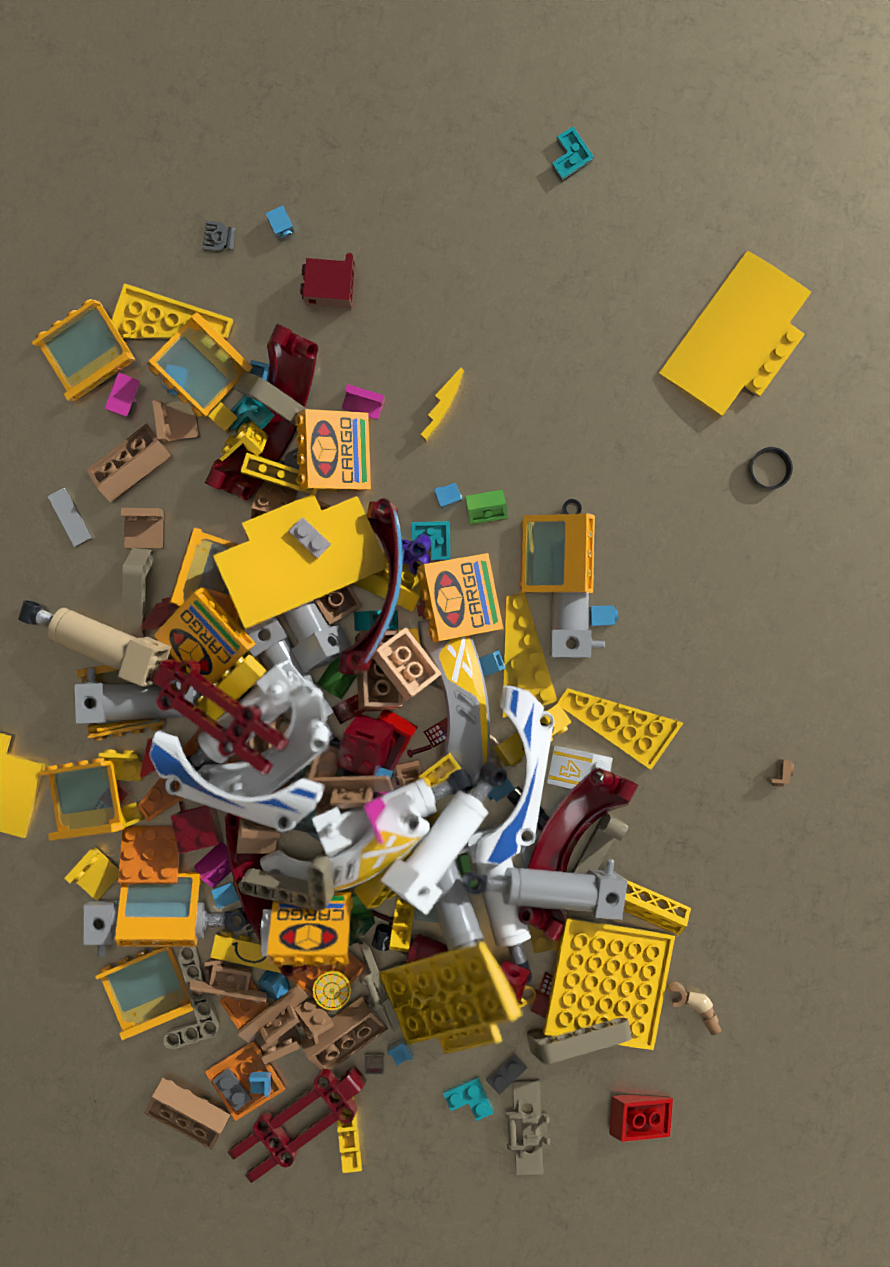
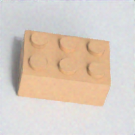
[373,628,441,701]

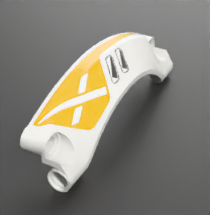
[260,791,430,892]

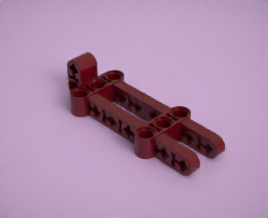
[151,659,289,775]
[227,1065,367,1183]

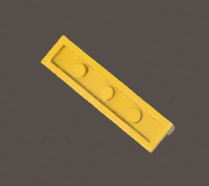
[623,879,691,936]

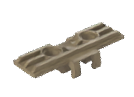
[358,941,400,1032]
[506,1081,550,1175]

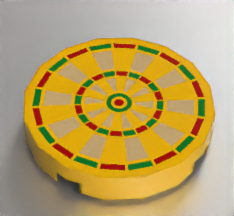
[313,971,351,1010]

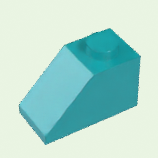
[354,610,398,631]

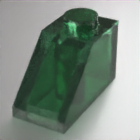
[348,911,375,947]

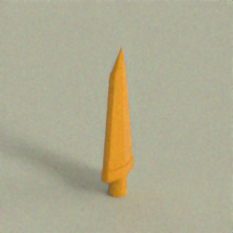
[87,719,155,733]

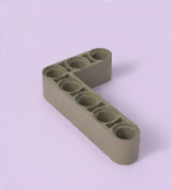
[234,372,306,428]
[122,548,153,638]
[571,813,628,874]
[238,854,334,911]
[163,947,220,1050]
[527,1017,632,1064]

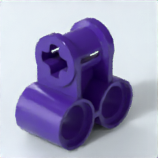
[401,534,431,575]

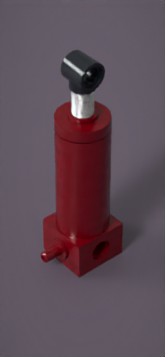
[371,924,530,1006]

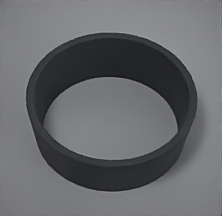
[750,447,793,489]

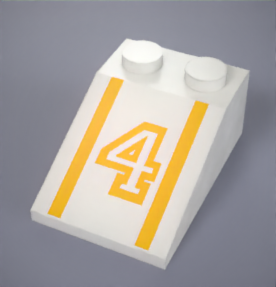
[547,746,613,789]

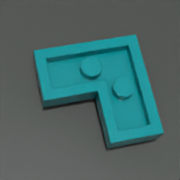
[552,126,594,180]
[230,395,275,432]
[411,521,451,561]
[443,1076,494,1121]

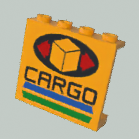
[296,409,371,492]
[417,553,503,642]
[154,587,256,684]
[267,892,353,966]

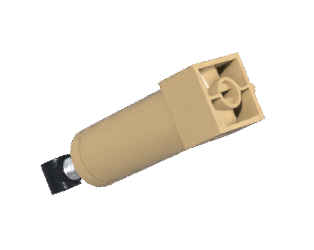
[18,600,171,686]

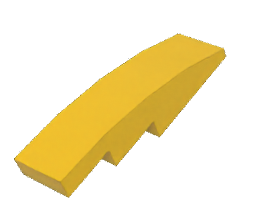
[420,368,464,442]
[411,753,461,787]
[389,895,415,952]
[334,1093,362,1173]

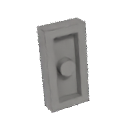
[289,517,331,559]

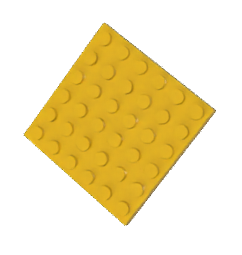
[543,918,675,1050]

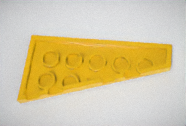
[106,283,234,339]
[502,592,557,718]
[556,688,683,770]

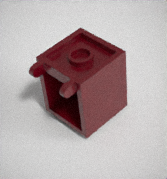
[300,253,355,309]
[336,713,395,776]
[171,801,224,854]

